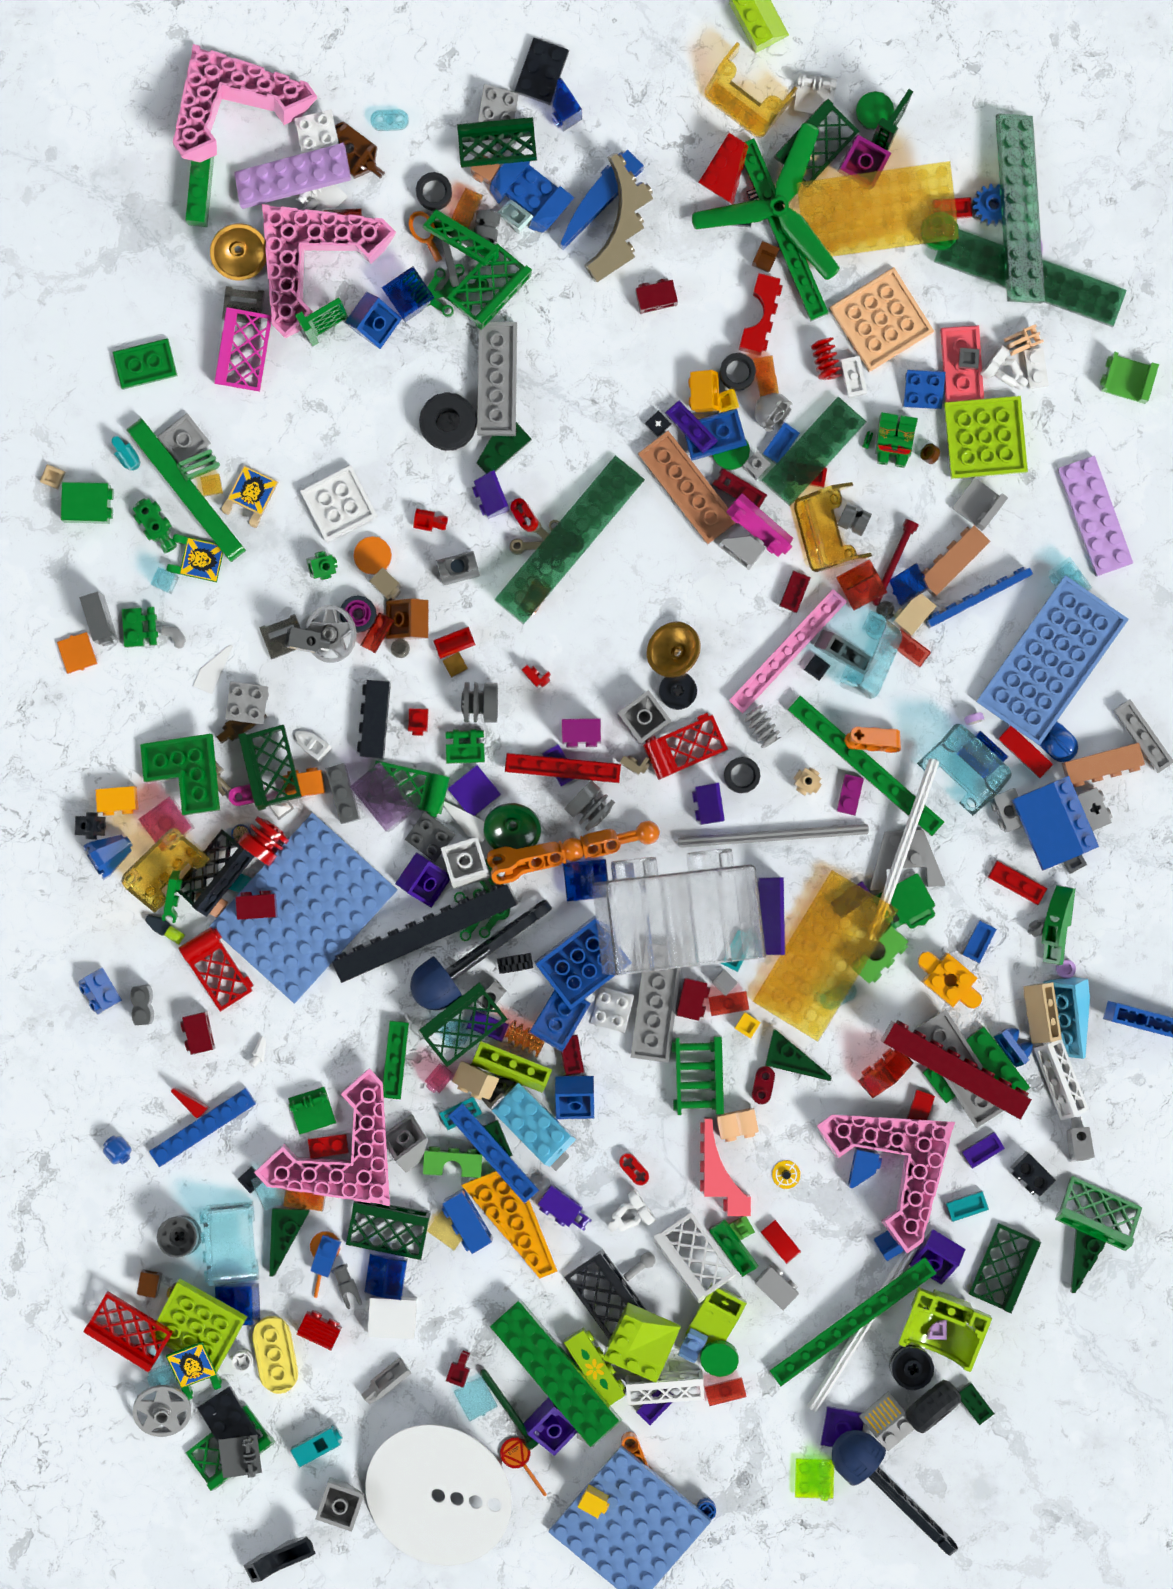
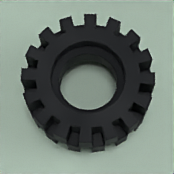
[497,953,533,974]

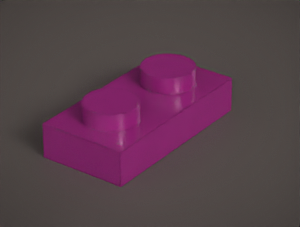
[836,774,864,816]

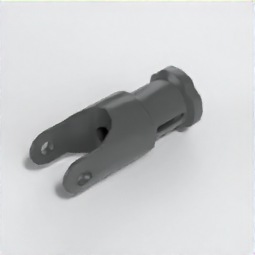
[331,1264,362,1309]

